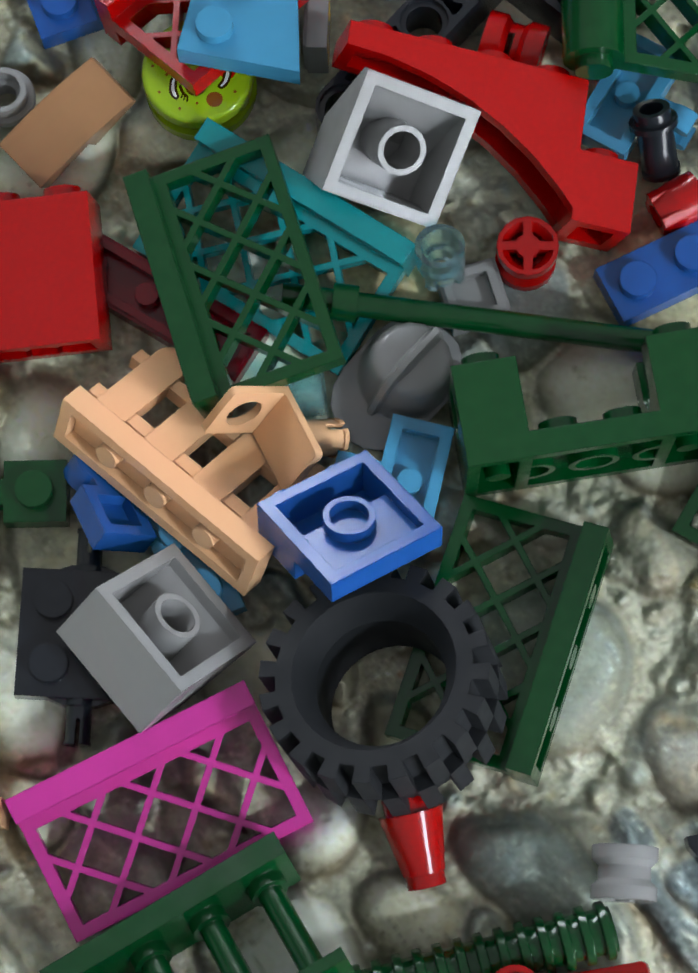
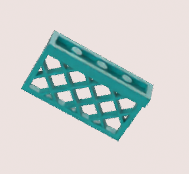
[132,117,421,376]

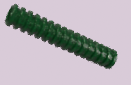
[351,901,620,973]

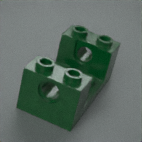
[448,321,698,497]

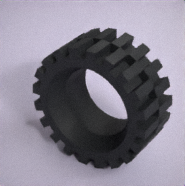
[258,565,508,816]

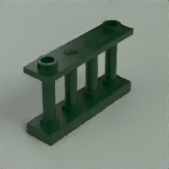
[39,831,355,973]

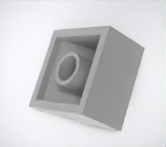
[303,67,482,229]
[56,543,256,733]

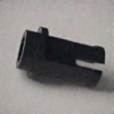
[628,99,681,183]

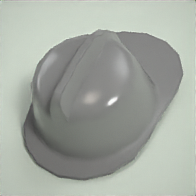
[330,321,462,451]

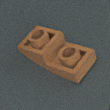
[0,57,136,188]

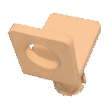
[202,386,350,490]

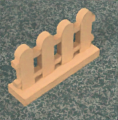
[53,347,326,596]

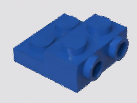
[257,450,443,602]

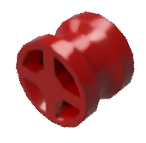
[495,216,559,292]

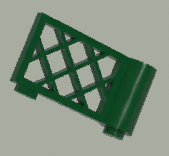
[561,0,698,83]

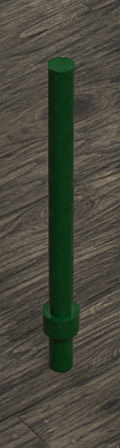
[281,282,653,353]

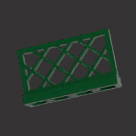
[122,134,347,418]
[384,494,614,787]

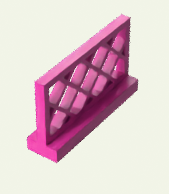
[5,680,314,943]

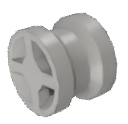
[590,843,659,903]

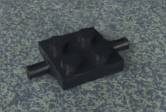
[14,528,121,748]

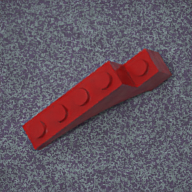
[331,19,639,252]

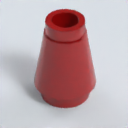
[378,795,447,891]

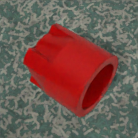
[645,171,698,236]

